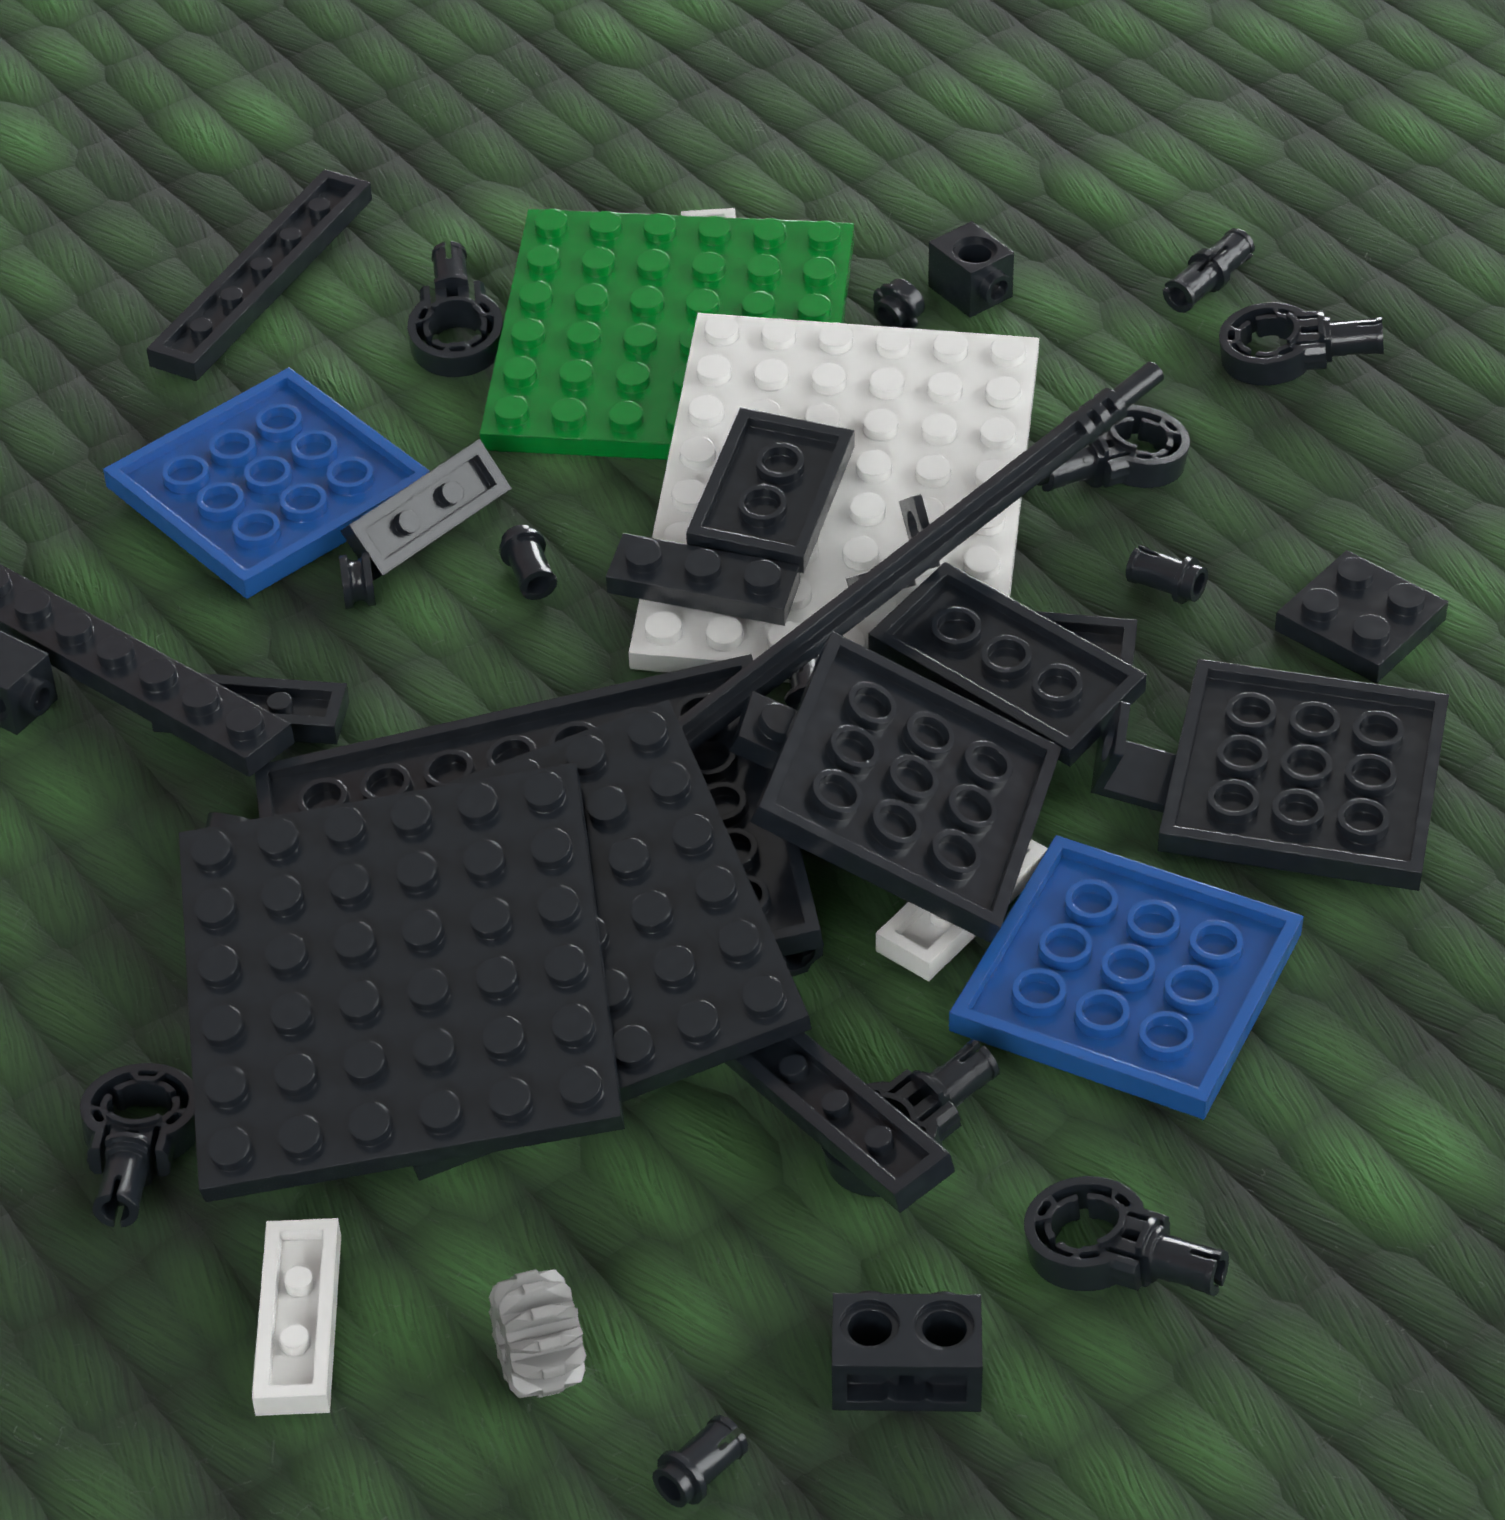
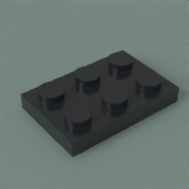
[686,407,855,573]

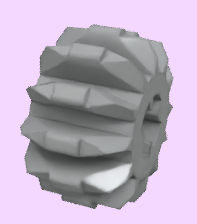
[489,1269,586,1398]

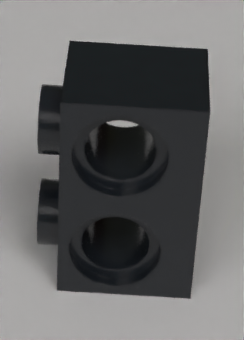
[832,1291,983,1412]

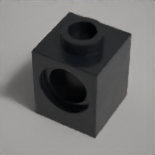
[928,221,1014,318]
[0,631,58,735]

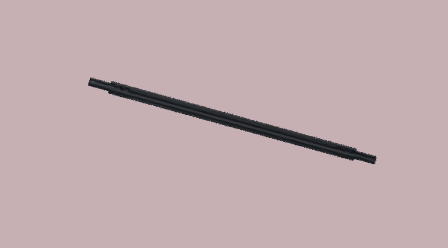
[678,361,1164,752]

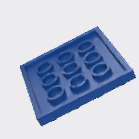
[103,367,429,599]
[949,835,1304,1120]

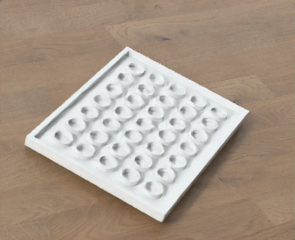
[629,313,1039,683]

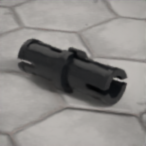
[1163,228,1255,313]

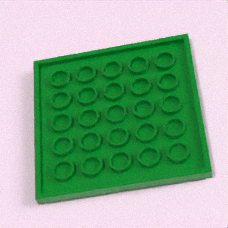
[479,209,854,460]

